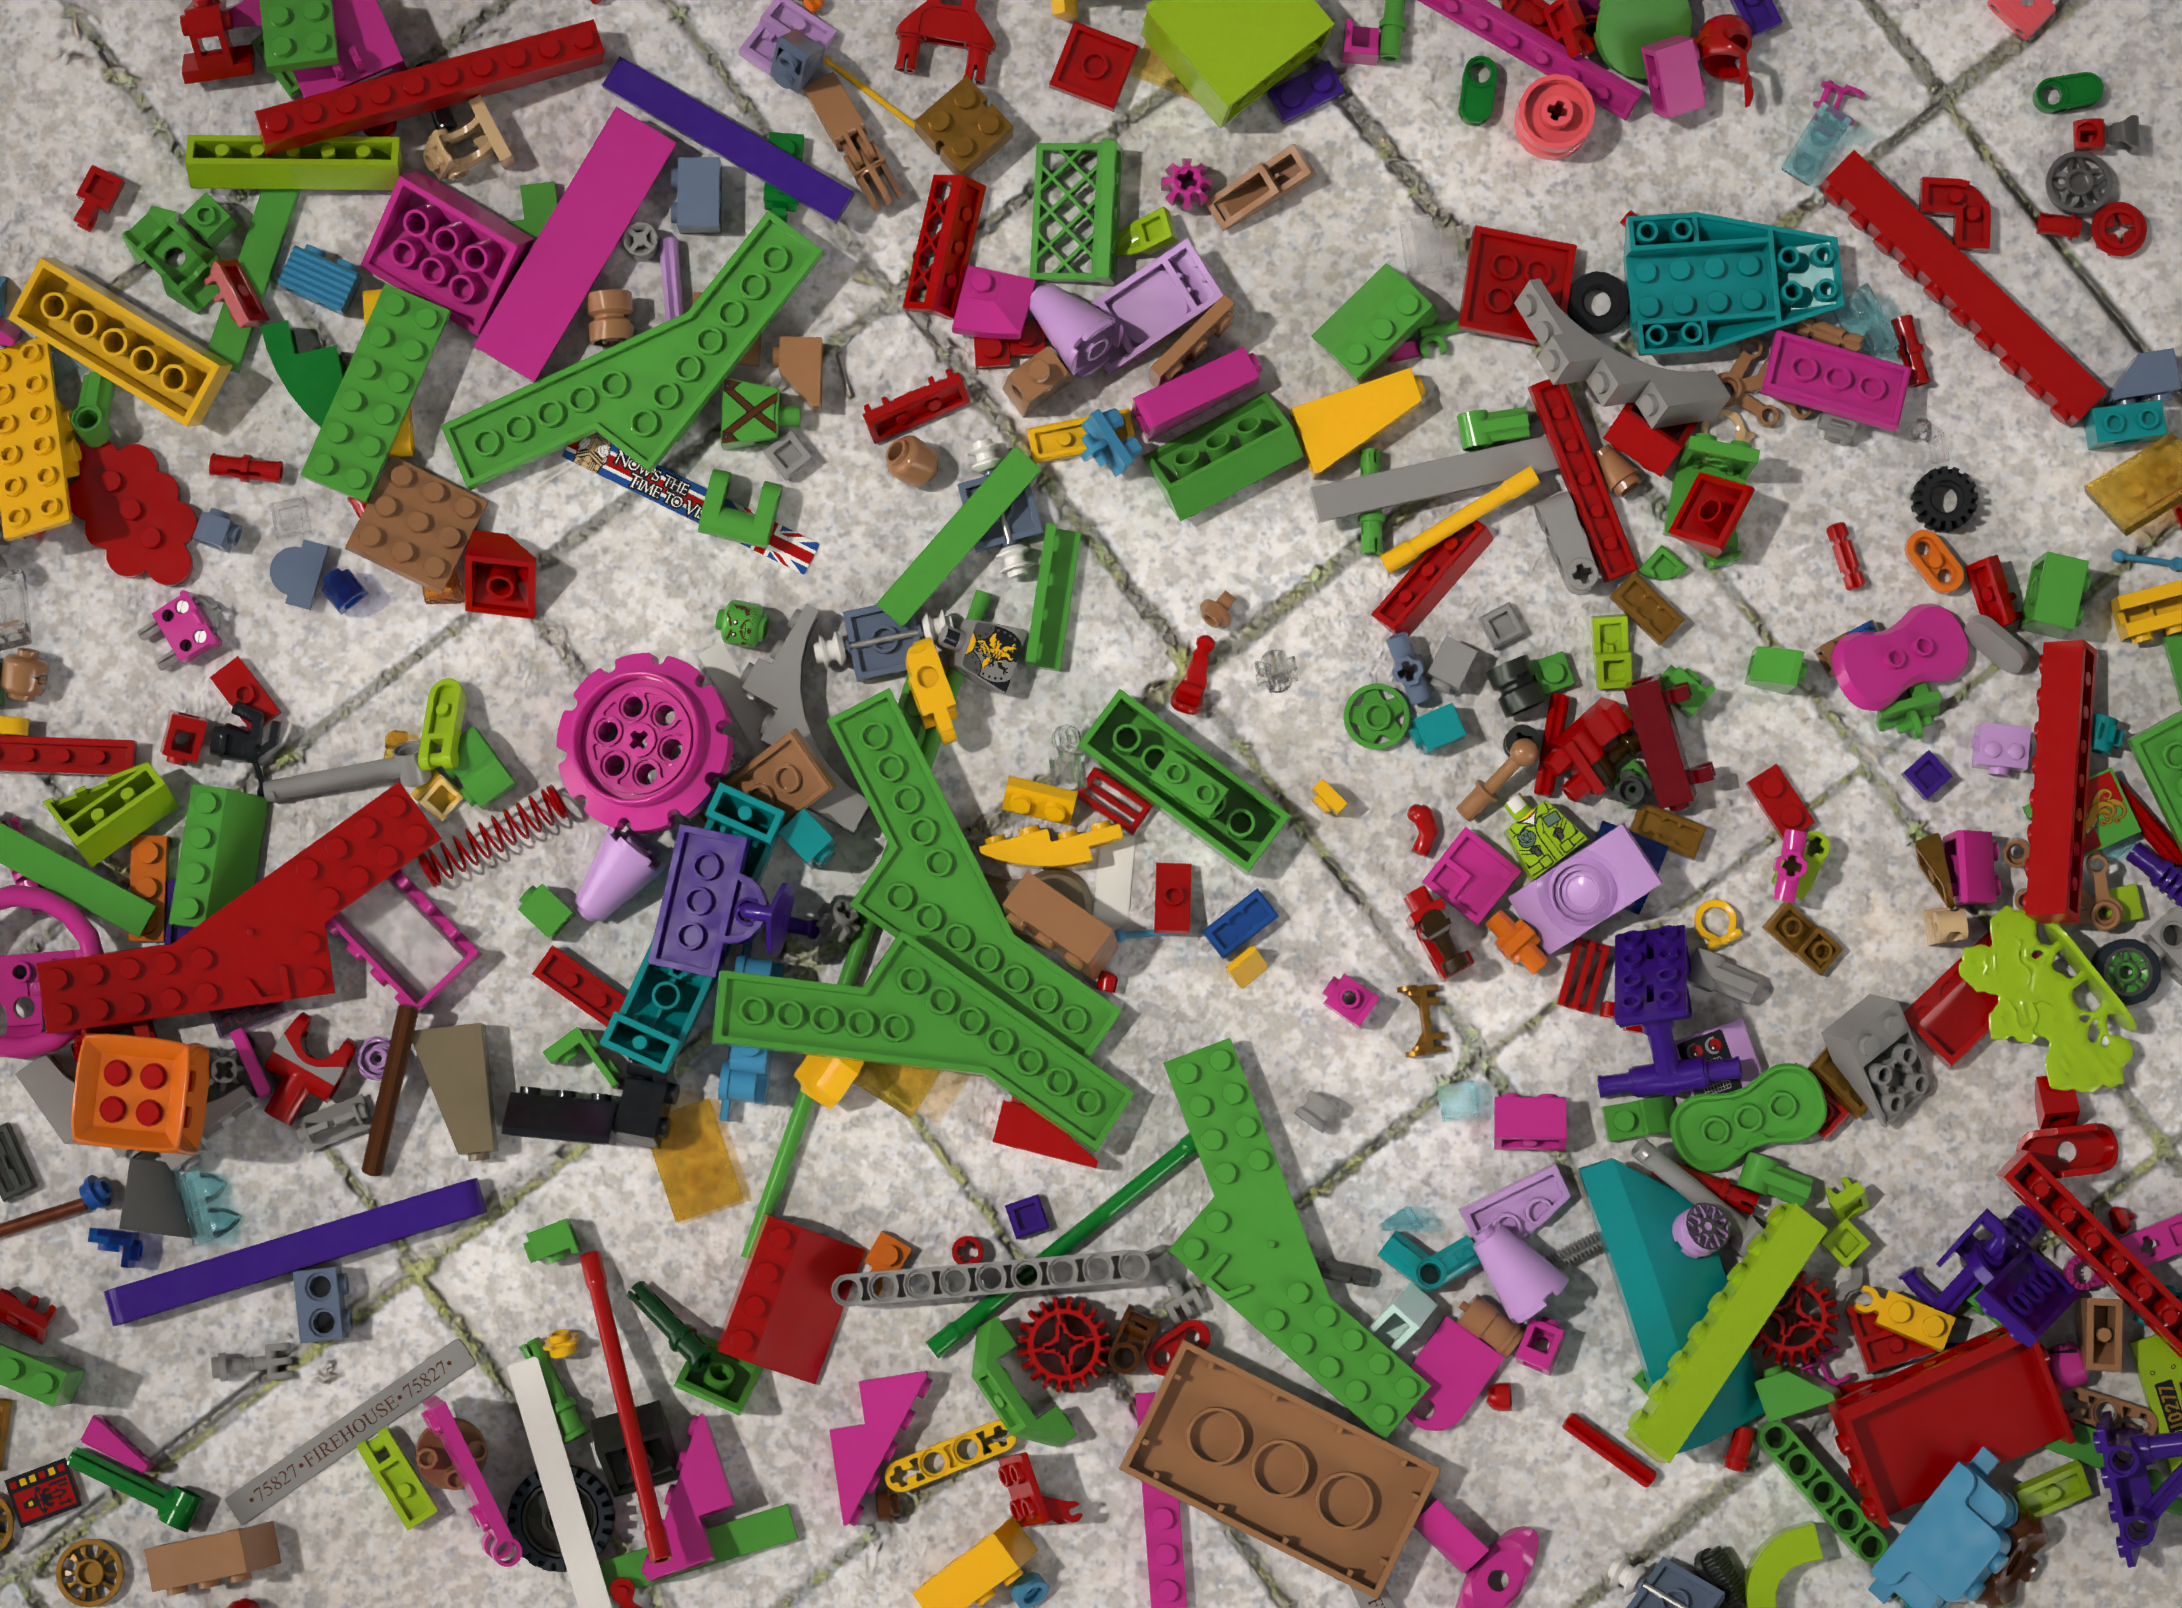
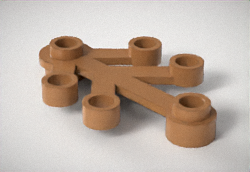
[1717,330,1813,428]
[2003,838,2123,931]

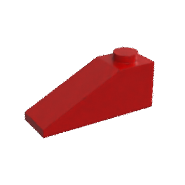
[993,1096,1098,1169]

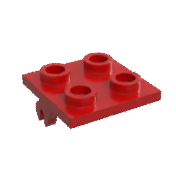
[998,1452,1083,1527]

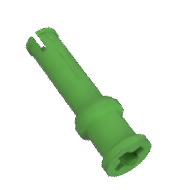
[519,1337,591,1445]

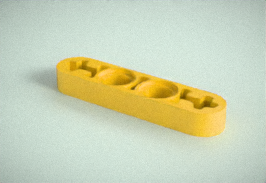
[885,1419,1016,1493]

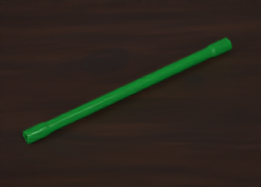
[926,1132,1197,1359]

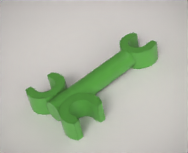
[1418,304,1464,359]

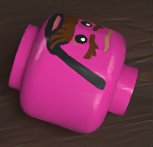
[2045,1341,2088,1392]

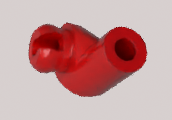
[1407,804,1439,858]

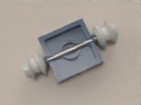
[957,439,1043,579]
[813,605,954,682]
[1608,1555,1725,1608]

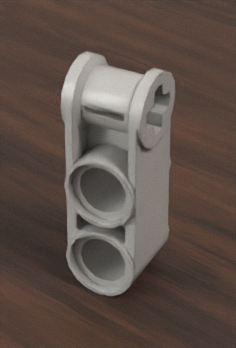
[1534,491,1598,595]

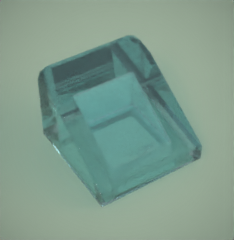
[1437,1080,1480,1122]
[1378,1206,1425,1231]

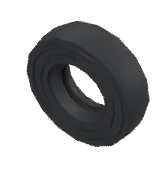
[1567,271,1629,335]

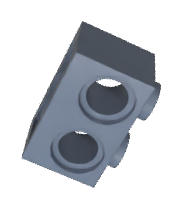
[293,1267,353,1344]

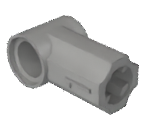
[1687,948,1760,1004]

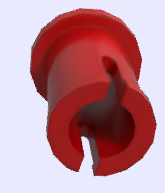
[2036,211,2082,241]
[1722,1426,1757,1473]

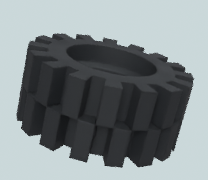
[1910,466,1979,533]

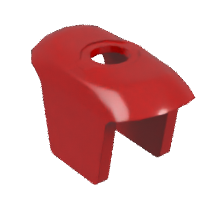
[2016,1123,2118,1178]

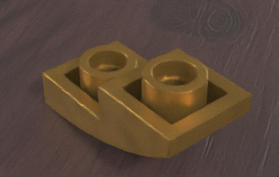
[1762,901,1843,976]

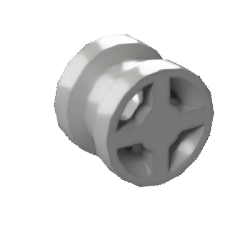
[623,222,659,262]
[1294,1090,1339,1133]

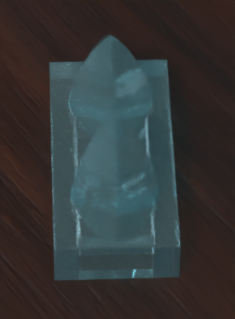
[178,1170,242,1246]

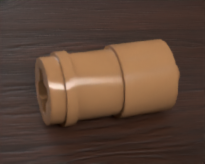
[1457,1294,1525,1357]

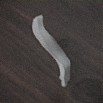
[1809,1257,1863,1333]

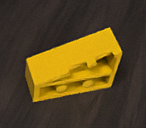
[912,1516,1038,1608]

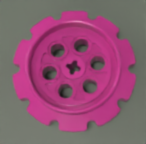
[556,653,734,834]

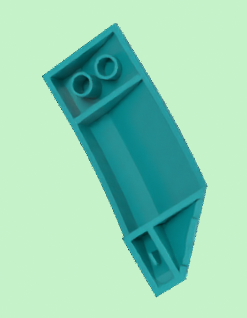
[1578,1158,1765,1454]

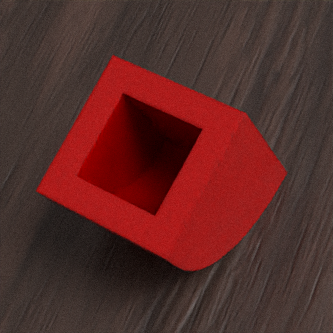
[2035,1076,2080,1130]

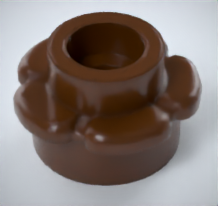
[875,1488,900,1524]

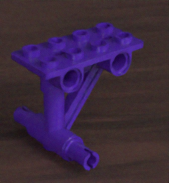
[1597,925,1743,1098]
[2093,1411,2182,1568]

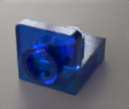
[88,1227,143,1268]

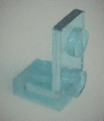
[1781,102,1853,186]

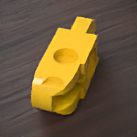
[905,636,958,746]

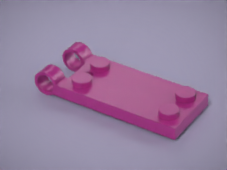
[421,1395,522,1567]

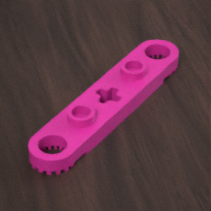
[2063,1212,2182,1290]

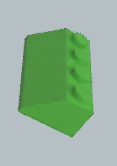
[1143,391,1304,522]
[169,784,269,930]

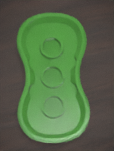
[1670,1063,1827,1173]

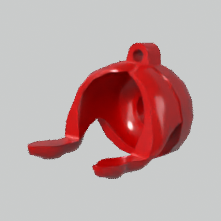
[1693,14,1754,108]

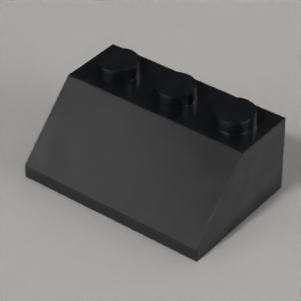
[501,1086,620,1146]

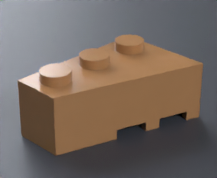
[1002,871,1119,982]
[144,1521,281,1596]

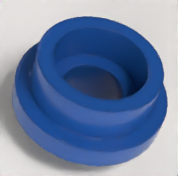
[79,1175,112,1210]

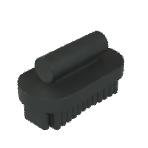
[1691,1546,1747,1608]

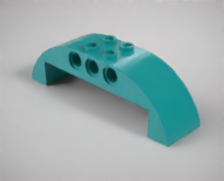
[599,782,786,1074]

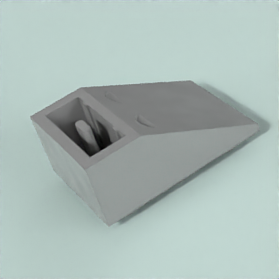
[1821,994,1934,1127]

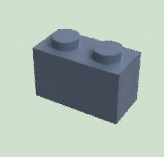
[671,157,722,234]

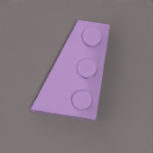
[1458,1163,1571,1243]

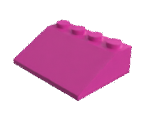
[360,169,534,336]

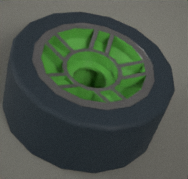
[2091,939,2161,1006]

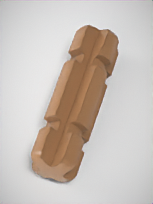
[1796,317,1864,353]

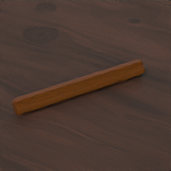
[361,1004,419,1176]

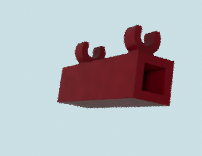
[1624,673,1716,812]

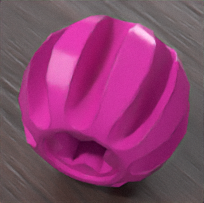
[1161,158,1213,210]

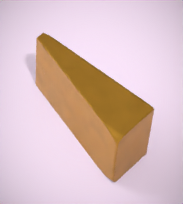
[1915,833,1955,909]

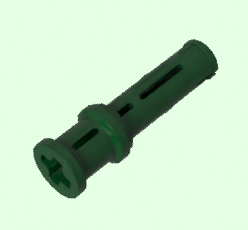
[627,1280,717,1373]

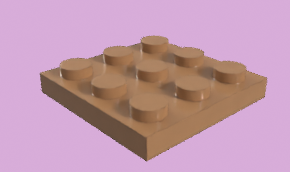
[345,456,488,595]

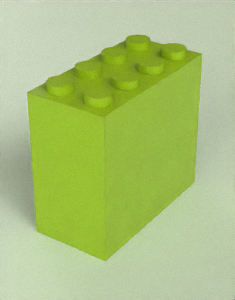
[1141,0,1335,129]

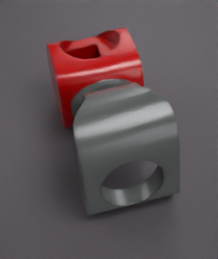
[2073,115,2140,154]

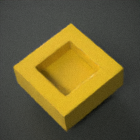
[1311,778,1348,816]

